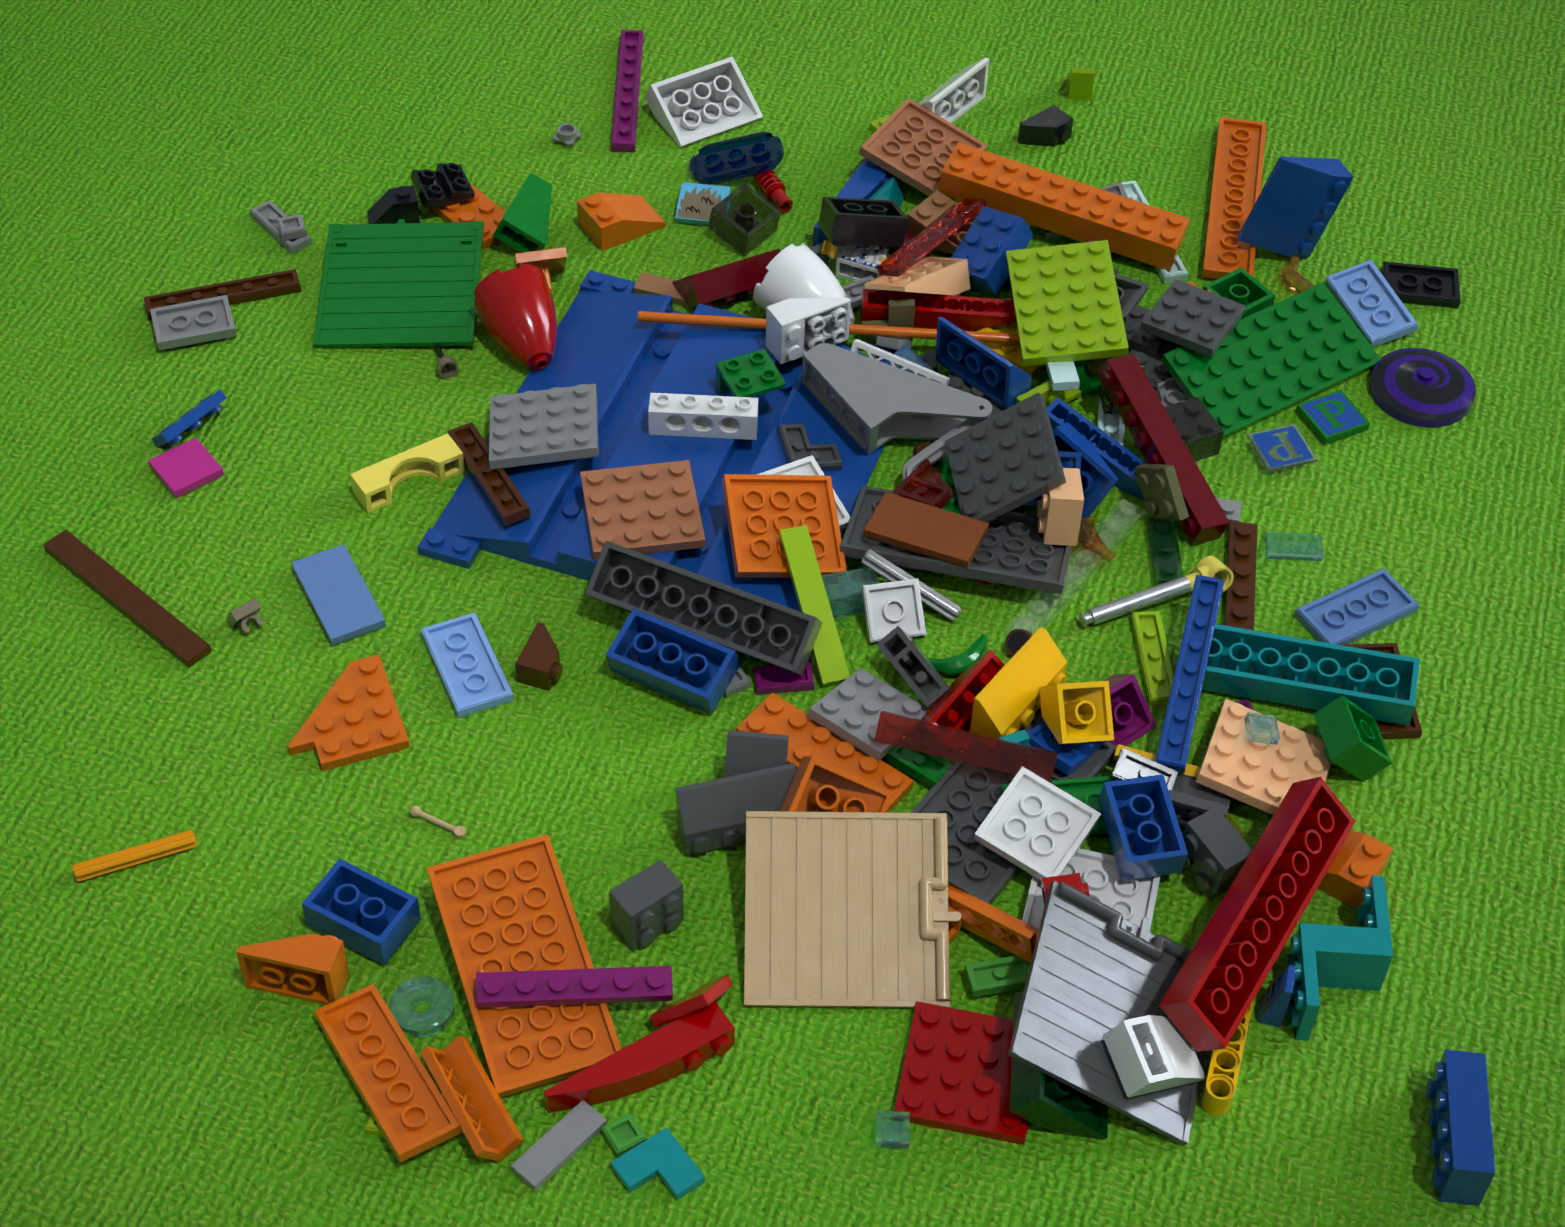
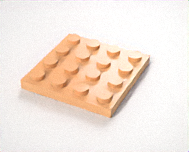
[1195,699,1331,815]

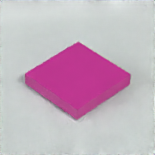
[148,438,224,498]

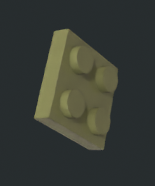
[1135,464,1189,521]

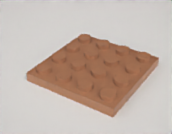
[858,98,988,196]
[580,460,706,560]

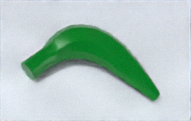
[927,634,987,677]

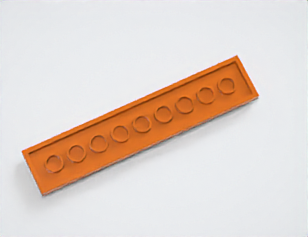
[1202,117,1267,279]

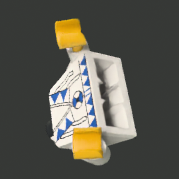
[821,240,897,282]

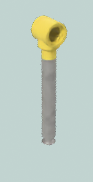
[1079,556,1234,628]

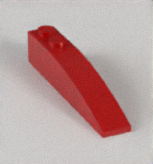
[860,289,1016,331]
[543,1001,735,1113]

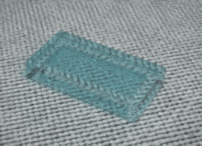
[1264,532,1324,561]

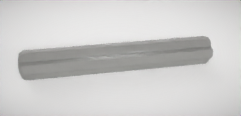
[861,550,962,621]

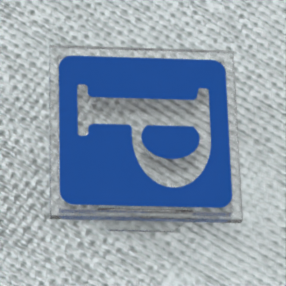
[1247,423,1318,472]

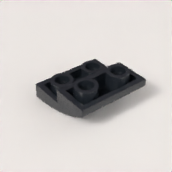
[410,163,475,207]

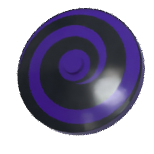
[1369,348,1476,428]

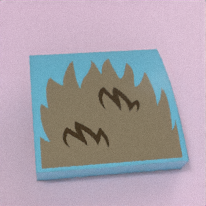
[675,182,731,227]

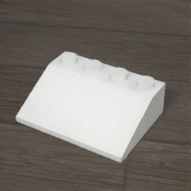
[645,56,763,148]

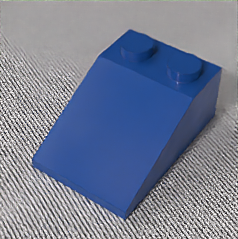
[1053,422,1119,521]

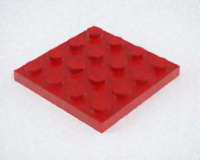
[893,1001,1028,1145]

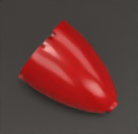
[473,264,557,370]

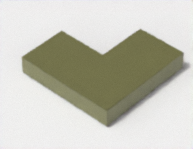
[860,299,915,346]

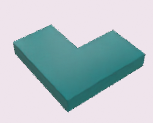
[611,1128,705,1200]

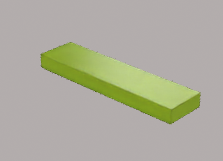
[1131,611,1174,706]

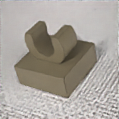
[226,598,263,636]

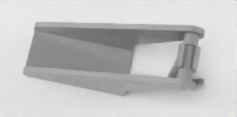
[801,343,992,492]

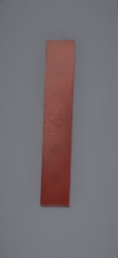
[877,198,986,277]
[874,711,1058,783]

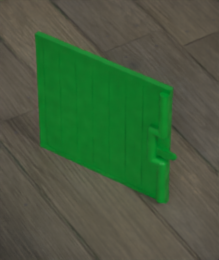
[313,219,484,349]

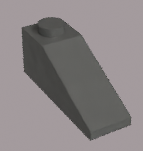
[876,626,951,709]

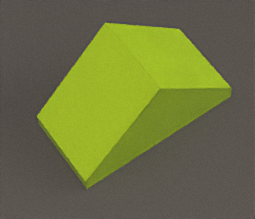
[1067,68,1095,100]

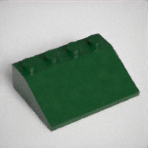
[1010,990,1108,1140]

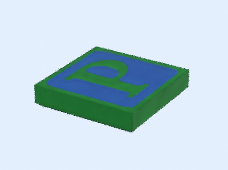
[1296,390,1370,445]

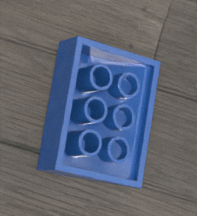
[1237,156,1354,257]

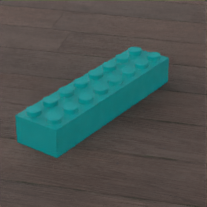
[1202,624,1420,726]

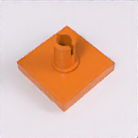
[513,247,567,291]

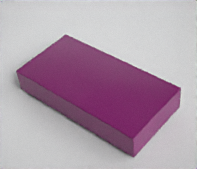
[753,663,815,695]

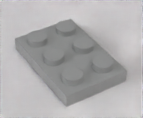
[150,295,237,350]

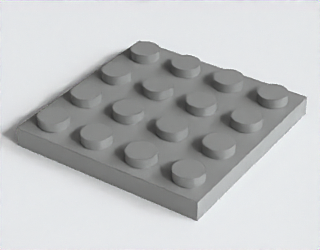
[489,384,599,470]

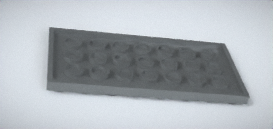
[840,485,1073,594]
[910,708,1117,905]

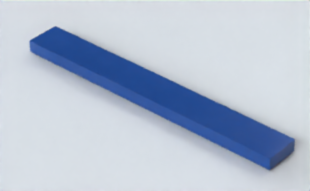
[1155,575,1225,773]

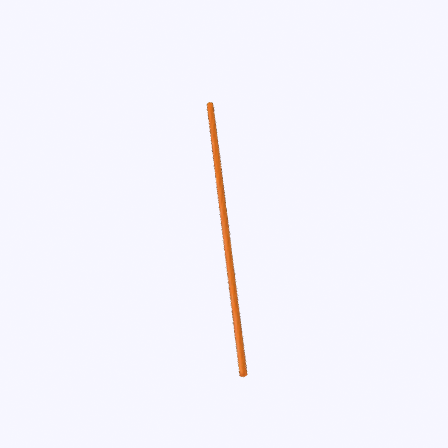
[638,311,1128,345]

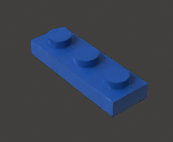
[152,389,226,447]

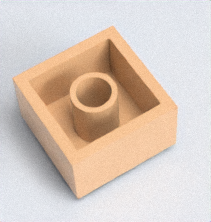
[1036,468,1084,546]

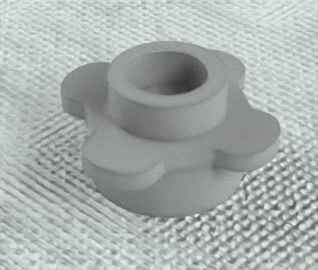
[553,123,581,146]

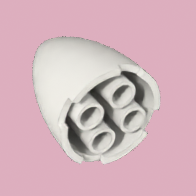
[753,243,855,336]

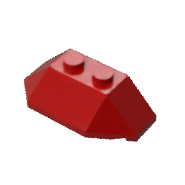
[924,650,1005,751]

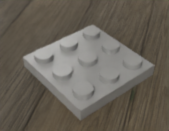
[808,668,929,761]

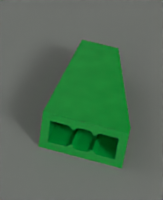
[493,173,552,253]

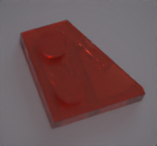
[893,459,954,509]

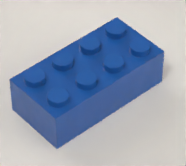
[606,608,739,714]
[1426,1049,1495,1206]

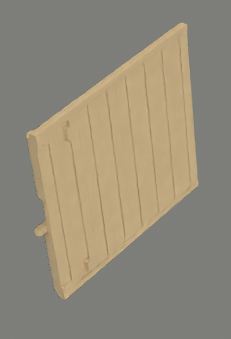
[744,811,961,1008]

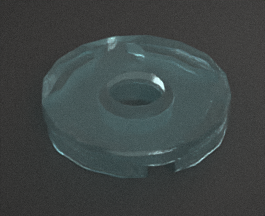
[389,976,455,1038]

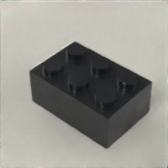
[818,197,908,249]

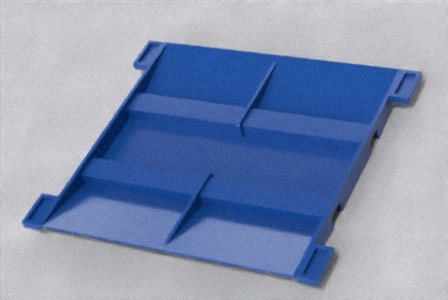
[418,270,924,611]

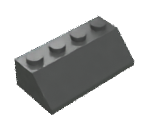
[675,763,796,856]

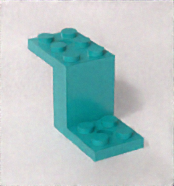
[1285,875,1393,1041]

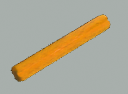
[72,830,197,882]

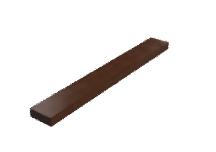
[43,530,212,667]

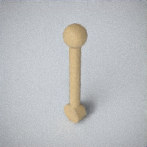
[410,805,466,839]

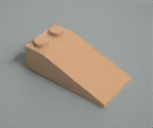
[864,256,970,296]

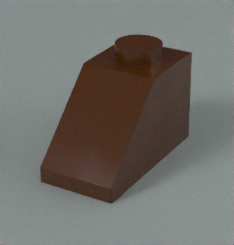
[515,622,563,691]

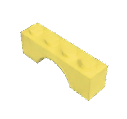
[350,433,465,513]

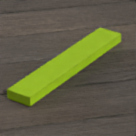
[779,525,850,687]

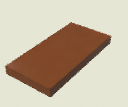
[864,492,989,568]

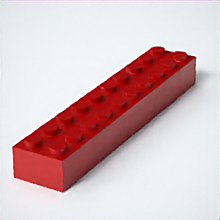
[1159,777,1356,1052]

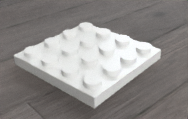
[1022,848,1161,929]

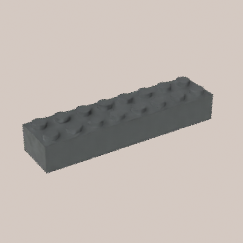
[585,541,822,677]

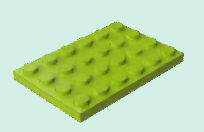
[1006,240,1129,367]

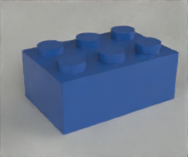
[951,206,1034,296]
[1098,774,1188,881]
[302,858,421,965]

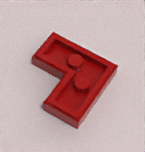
[650,974,732,1027]

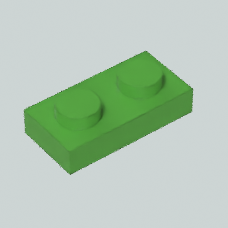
[964,955,1030,998]

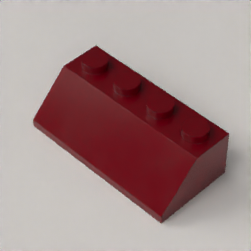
[672,249,780,308]

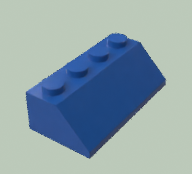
[936,316,1032,409]

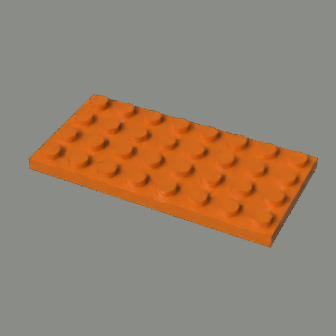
[426,834,622,1098]

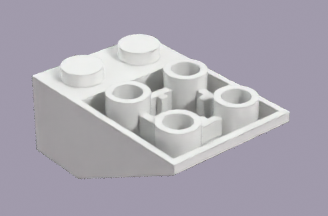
[766,298,851,364]
[1103,1015,1206,1098]

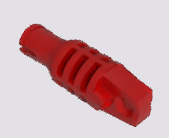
[753,161,793,213]

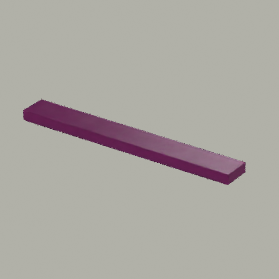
[611,30,644,152]

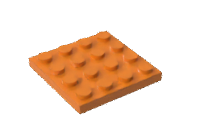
[722,474,847,578]

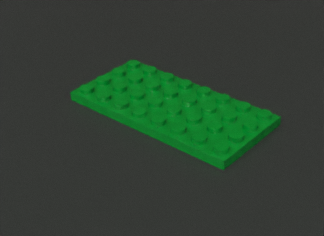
[1161,282,1381,442]

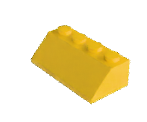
[969,627,1067,751]

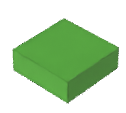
[601,1112,647,1158]

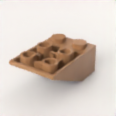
[906,190,977,254]

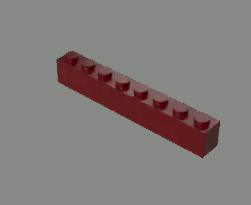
[1099,354,1230,545]

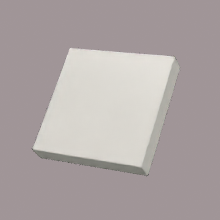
[861,579,926,643]

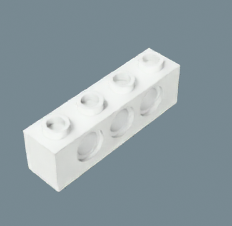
[648,393,758,440]

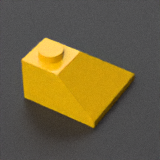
[1039,681,1114,744]

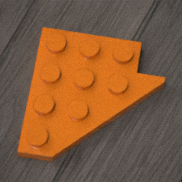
[288,654,410,771]

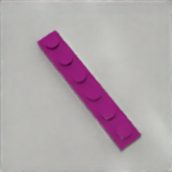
[476,966,673,1008]

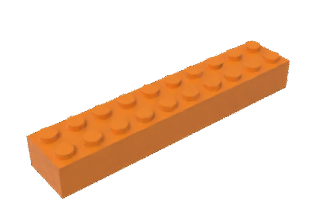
[938,142,1190,271]

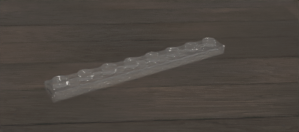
[1003,498,1146,638]

